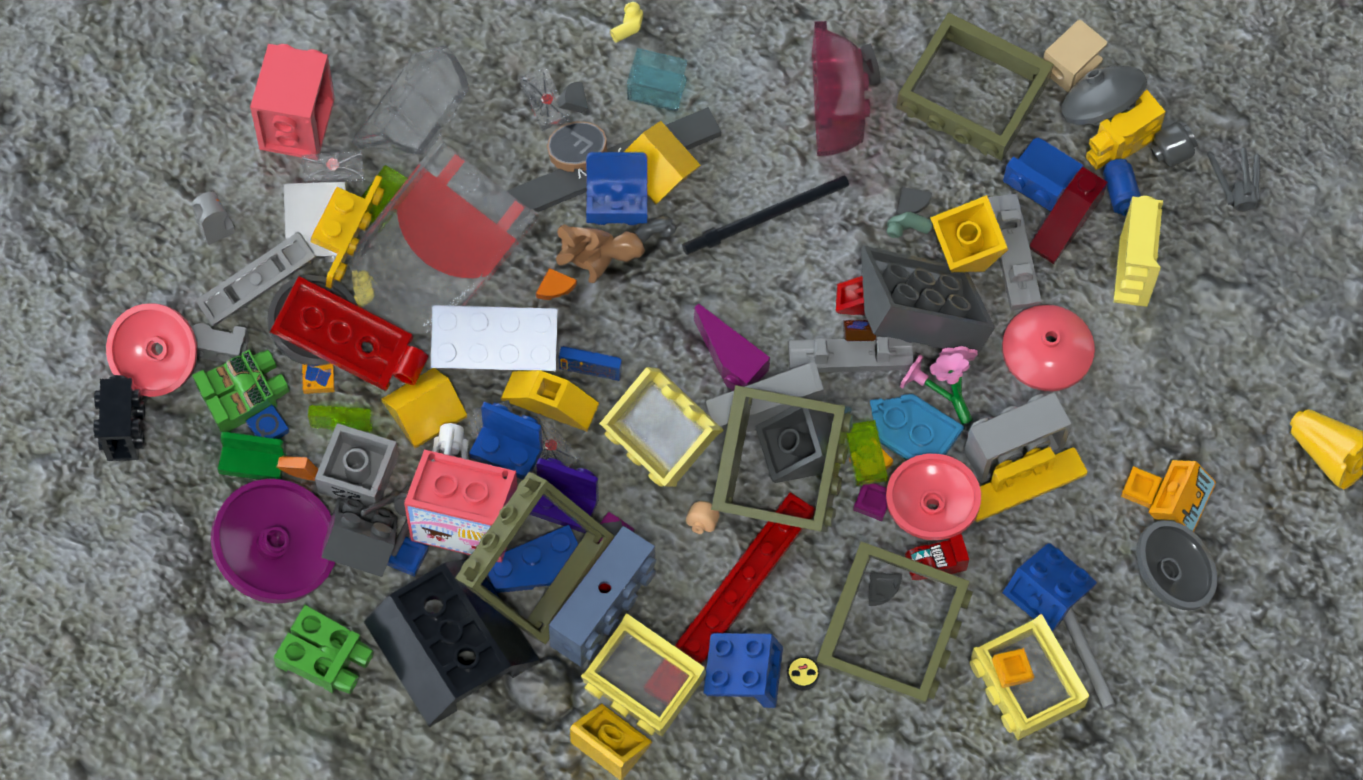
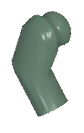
[887,212,932,238]

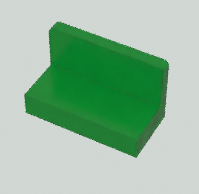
[217,432,287,480]

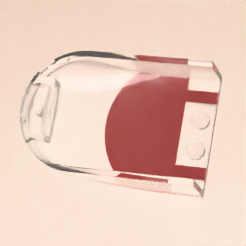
[351,138,539,335]

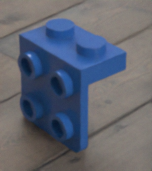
[1003,138,1084,212]
[586,152,647,225]

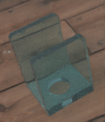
[627,48,687,111]

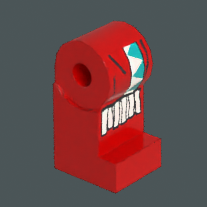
[905,534,969,580]

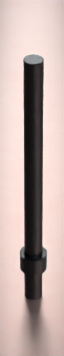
[682,175,849,255]

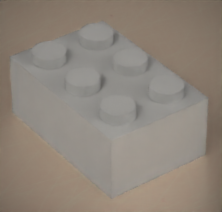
[964,392,1072,483]

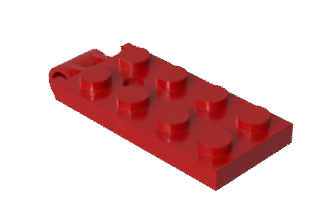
[270,276,429,391]

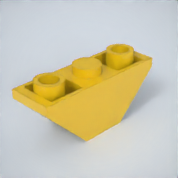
[501,370,599,432]

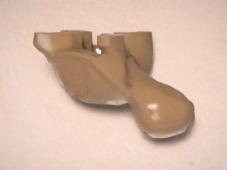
[556,224,645,283]

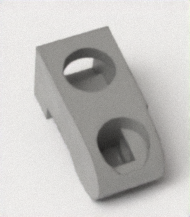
[192,192,235,245]
[191,323,250,363]

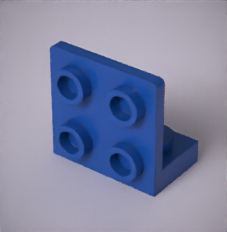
[469,402,543,480]
[1002,543,1097,632]
[704,633,783,708]

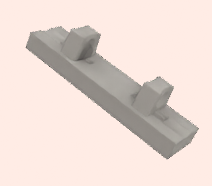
[988,193,1042,311]
[195,232,316,327]
[788,337,914,373]

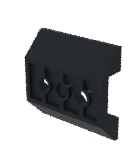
[364,559,540,727]

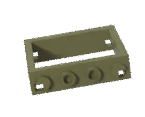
[896,12,1054,161]
[711,385,853,532]
[455,472,615,645]
[816,541,973,705]

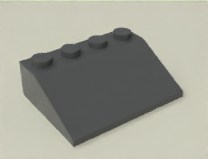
[861,246,995,353]

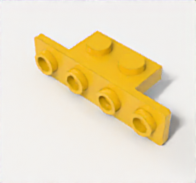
[311,175,385,289]
[975,447,1088,522]

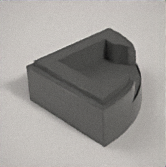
[858,43,880,85]
[558,82,588,113]
[897,187,932,215]
[869,573,902,606]

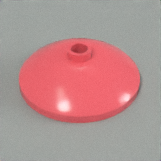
[106,303,197,397]
[1002,305,1095,391]
[886,454,981,540]

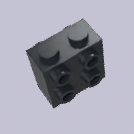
[93,375,145,461]

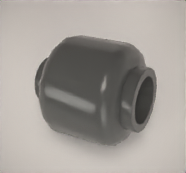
[1151,122,1198,167]

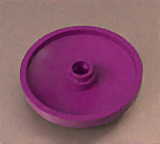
[211,479,335,604]

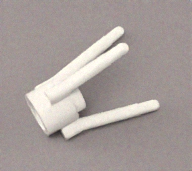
[432,423,469,462]

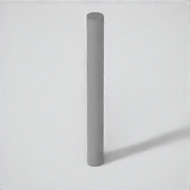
[1063,607,1115,710]

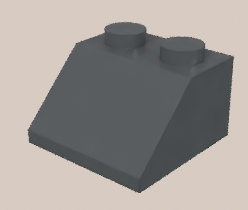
[755,406,832,483]

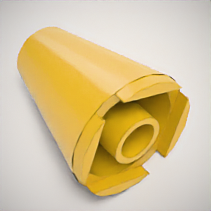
[1290,409,1363,490]

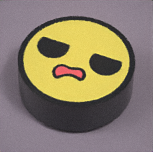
[787,657,819,691]

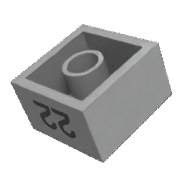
[315,423,399,507]

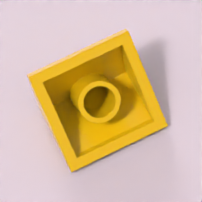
[624,121,701,205]
[930,195,1008,272]
[381,368,467,449]
[570,704,652,780]

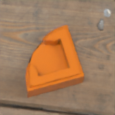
[536,268,577,300]
[277,456,318,481]

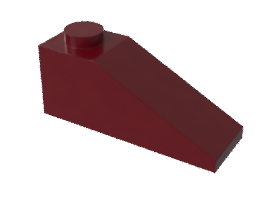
[1029,166,1108,264]

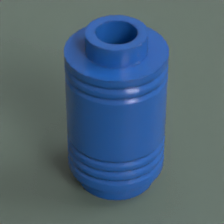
[1103,159,1141,216]

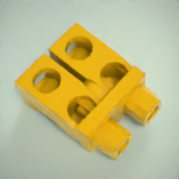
[1086,90,1166,170]

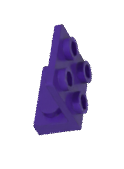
[529,458,599,534]

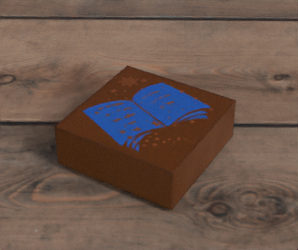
[843,320,876,341]

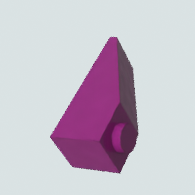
[694,303,770,391]

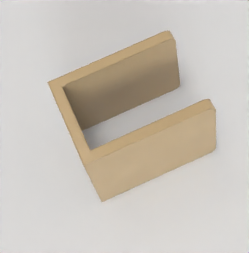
[1043,20,1107,92]

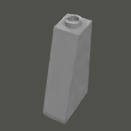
[705,362,824,441]

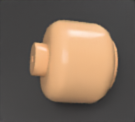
[686,501,720,534]

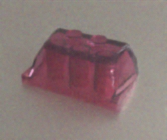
[812,21,870,156]

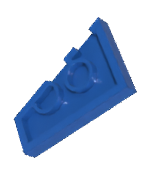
[487,525,579,593]

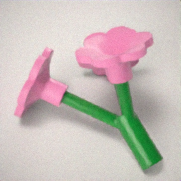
[900,346,978,425]

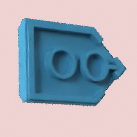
[870,394,964,460]

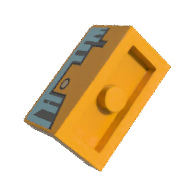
[1148,460,1216,532]

